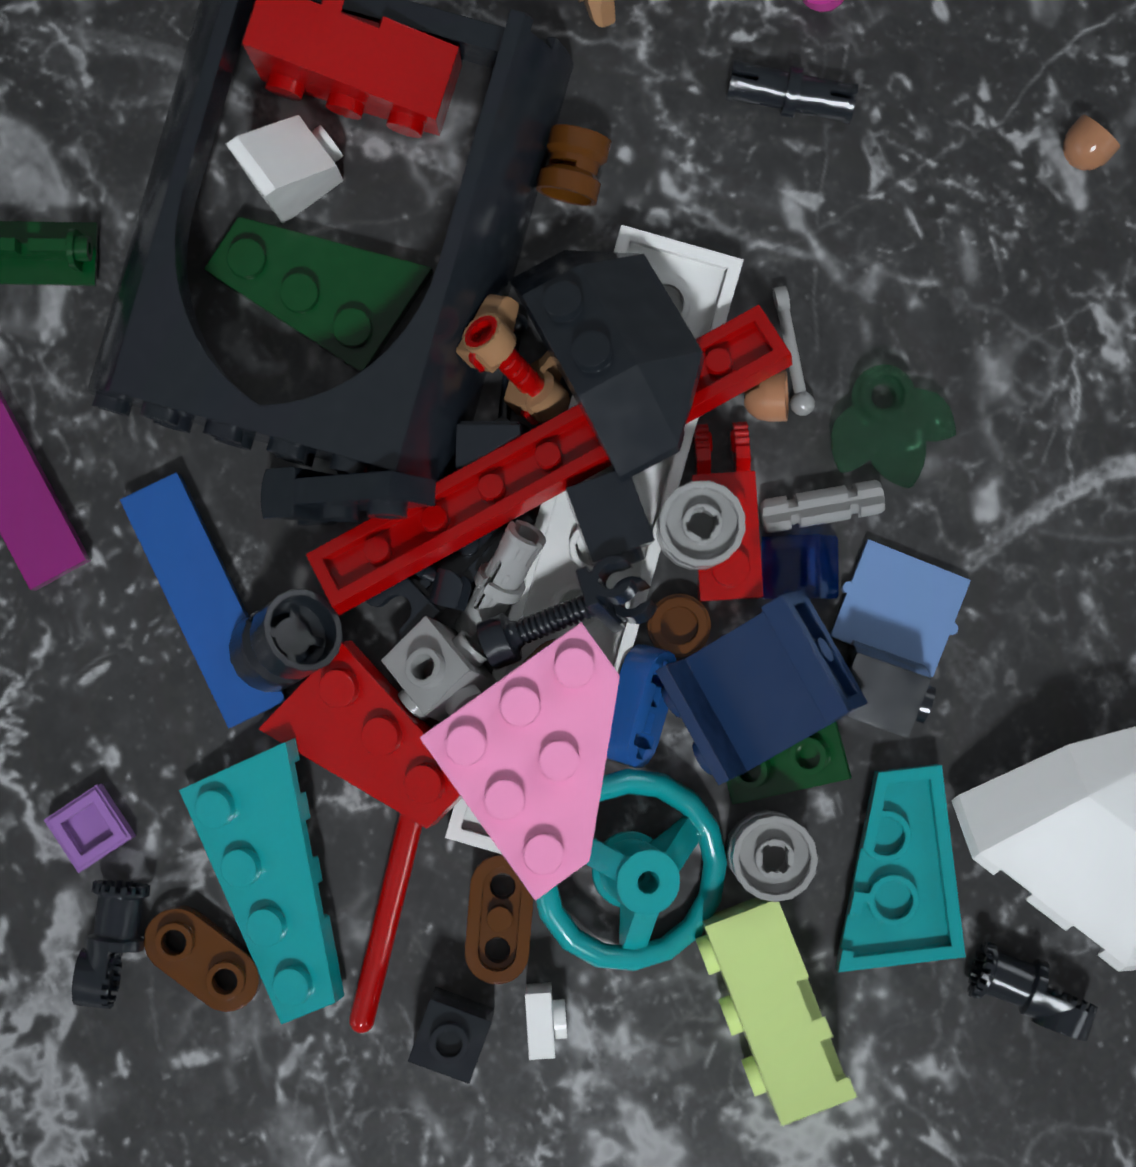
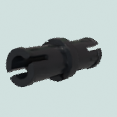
[726,59,859,125]

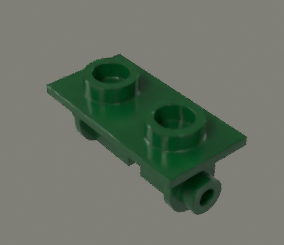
[0,221,98,286]

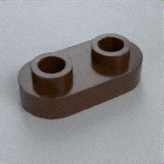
[465,853,534,984]
[144,906,262,1012]

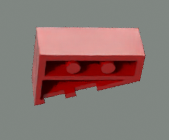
[242,0,462,138]

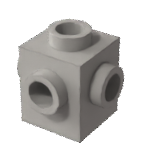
[381,616,497,722]

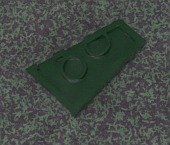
[204,217,433,373]

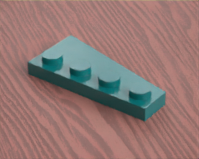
[179,738,345,1025]

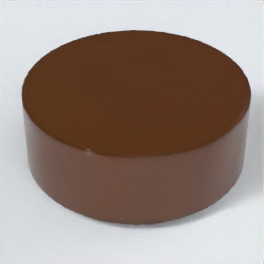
[647,594,711,658]

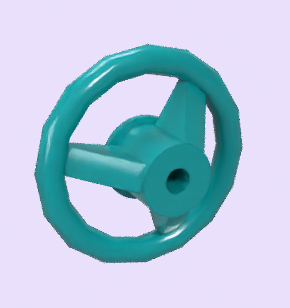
[536,769,728,971]

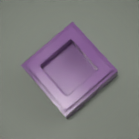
[44,783,136,873]

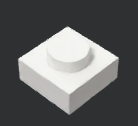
[525,982,567,1060]

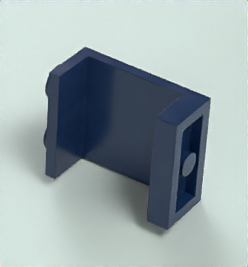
[656,589,868,786]

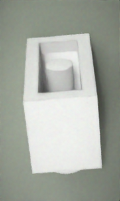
[226,115,344,225]

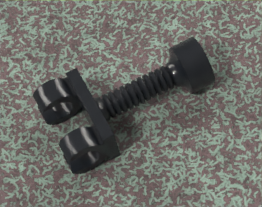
[477,555,657,670]

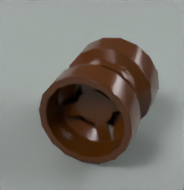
[536,124,612,206]

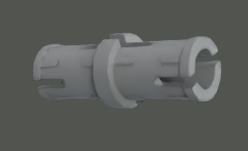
[455,520,546,645]

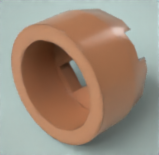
[1063,115,1120,170]
[744,371,789,422]

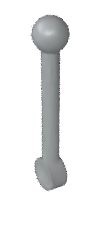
[772,286,815,416]

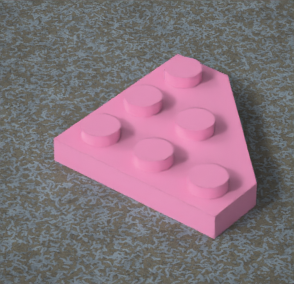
[420,622,620,901]

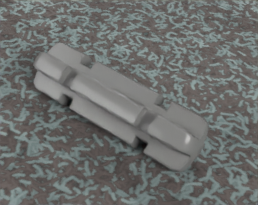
[760,480,885,533]

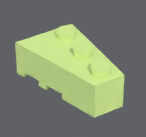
[695,897,857,1126]

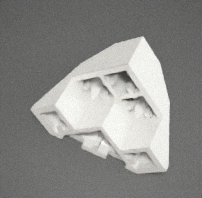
[952,726,1136,972]

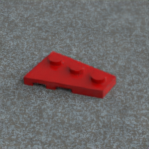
[258,640,462,829]

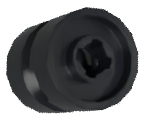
[229,589,343,692]

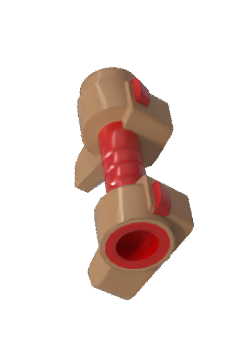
[456,294,571,425]

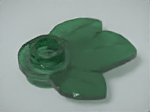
[831,364,956,489]

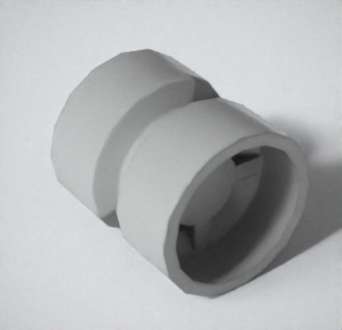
[656,481,745,570]
[725,809,818,902]

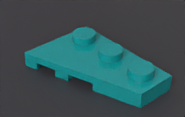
[835,764,966,972]

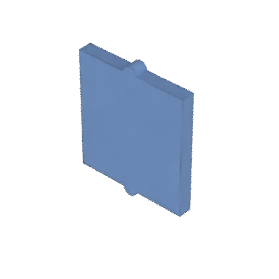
[829,539,971,677]

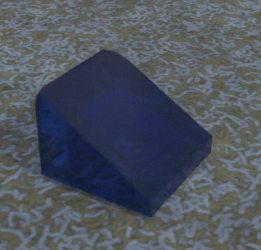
[762,534,839,600]

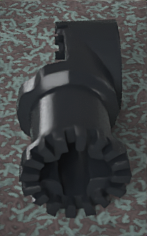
[72,880,151,1009]
[967,941,1098,1041]

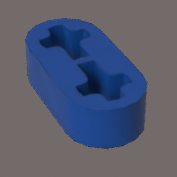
[606,644,677,769]

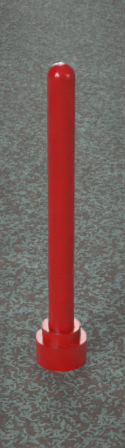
[349,813,423,1033]

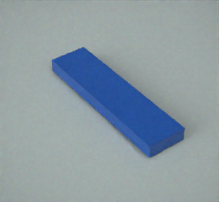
[119,472,288,729]

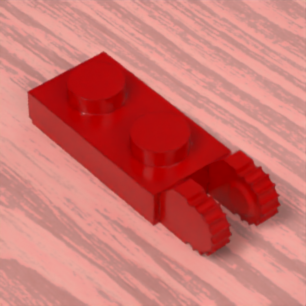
[690,421,764,602]

